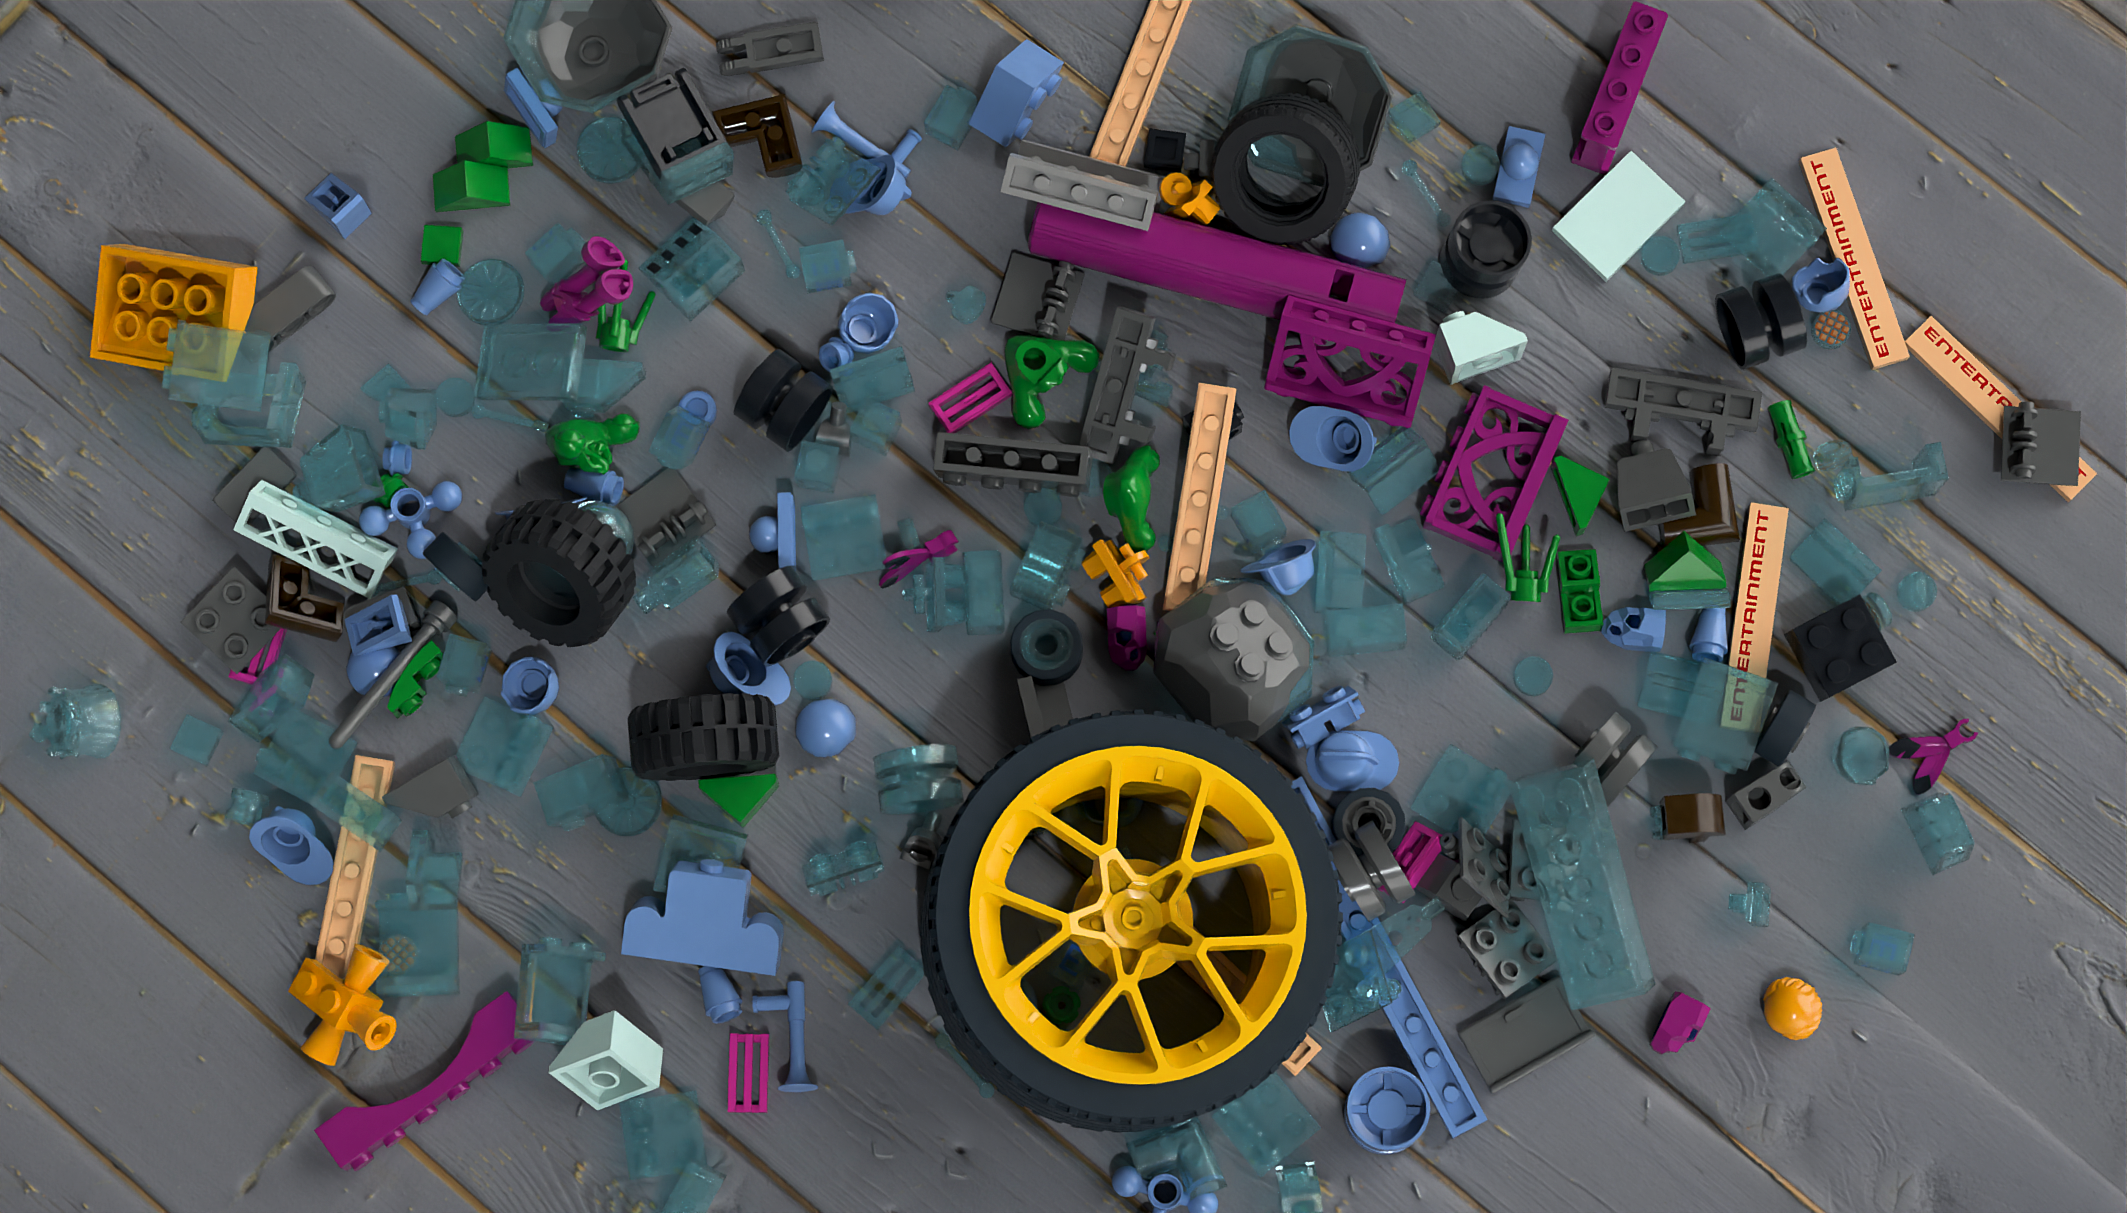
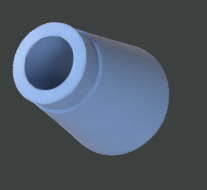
[410,259,465,315]
[564,467,624,508]
[1689,604,1728,664]
[698,966,742,1024]

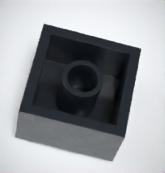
[1784,594,1897,702]

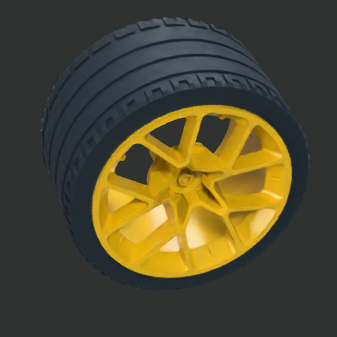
[920,710,1343,1133]

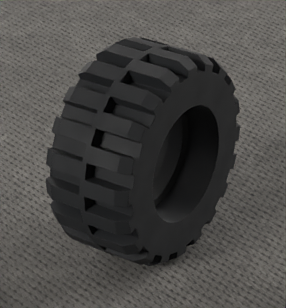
[482,499,636,647]
[627,693,780,781]

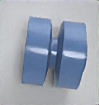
[1343,1067,1430,1155]

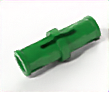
[1767,400,1815,479]

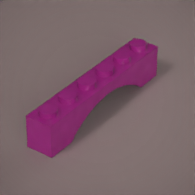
[314,991,538,1171]

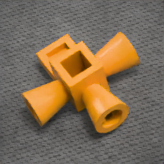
[288,944,397,1066]

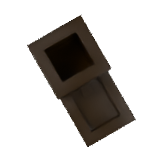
[1659,793,1726,843]

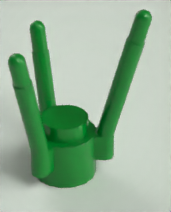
[596,259,656,353]
[1496,513,1560,602]

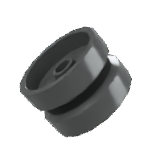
[1562,712,1658,812]
[1328,821,1416,922]

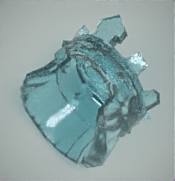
[29,683,121,759]

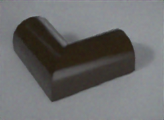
[712,94,803,178]
[1659,463,1740,548]
[265,554,344,642]

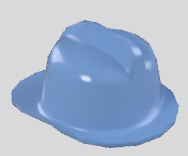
[830,154,912,215]
[1289,406,1377,472]
[1240,539,1316,595]
[706,632,791,705]
[1306,730,1399,792]
[249,806,334,885]

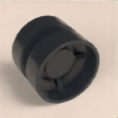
[1440,201,1532,299]
[1715,273,1807,370]
[734,349,833,452]
[727,566,830,667]

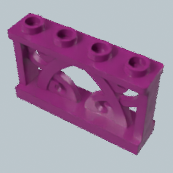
[1571,1,1668,176]
[1264,295,1436,428]
[1420,385,1569,563]

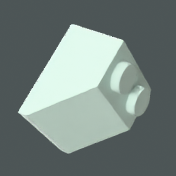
[1434,311,1528,385]
[548,1010,663,1110]

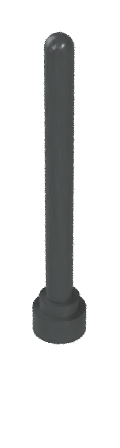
[328,600,457,749]

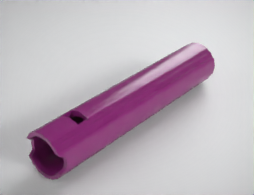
[1028,202,1407,323]

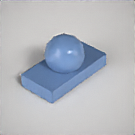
[504,68,564,148]
[1492,126,1545,208]
[749,492,796,571]

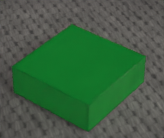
[421,225,464,267]

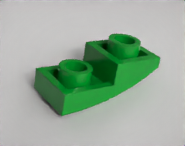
[1557,549,1604,634]
[387,640,447,719]

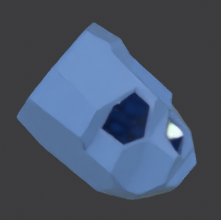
[1601,607,1666,652]

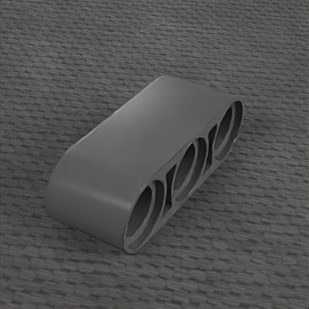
[238,265,336,362]

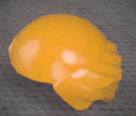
[1763,977,1823,1040]

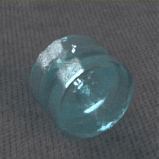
[873,744,964,815]

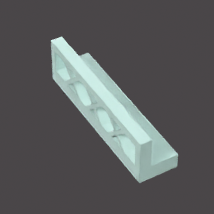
[233,480,398,599]

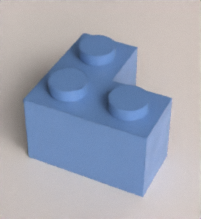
[969,39,1064,147]

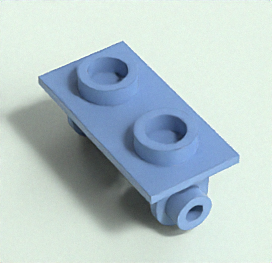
[1282,686,1365,749]

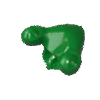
[1005,335,1100,430]
[545,413,640,474]
[1103,445,1160,553]

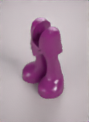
[539,236,633,334]

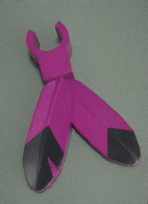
[879,530,959,588]
[1887,719,1979,795]

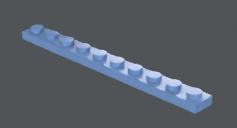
[1291,776,1487,1139]

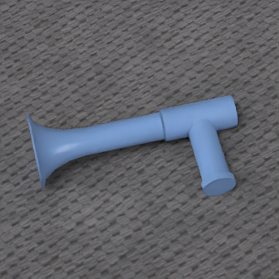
[811,101,922,180]
[752,981,818,1092]

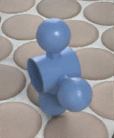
[359,481,462,559]
[1112,1166,1218,1213]

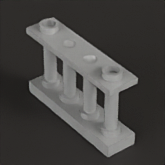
[1001,139,1164,231]

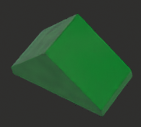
[455,121,533,169]
[433,160,511,212]
[1550,456,1610,537]
[1644,531,1726,591]
[698,774,779,828]

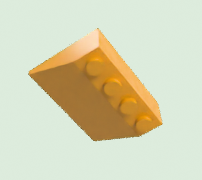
[90,244,257,382]

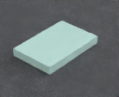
[1552,151,1686,282]

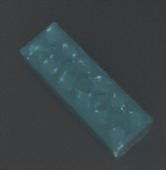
[1509,759,1656,1010]

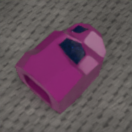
[1107,605,1147,671]
[1649,991,1711,1055]

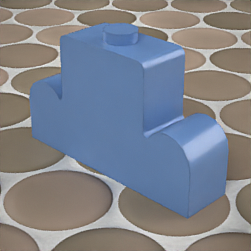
[621,859,784,976]

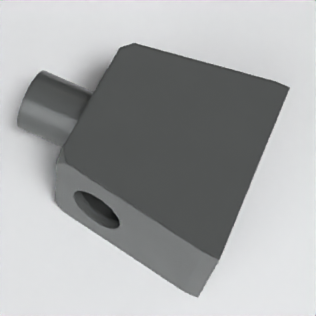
[1617,440,1696,532]

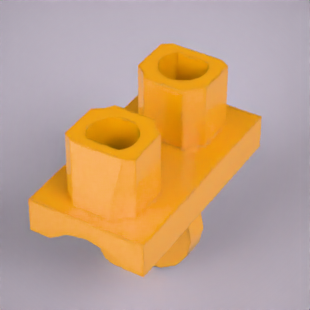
[1159,172,1220,225]
[1081,539,1150,608]

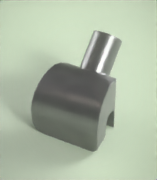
[814,401,852,457]
[899,811,942,869]

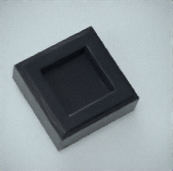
[1144,128,1186,173]

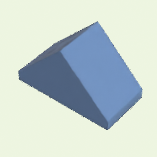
[304,173,372,239]
[344,594,412,656]

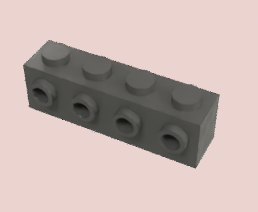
[933,432,1093,497]

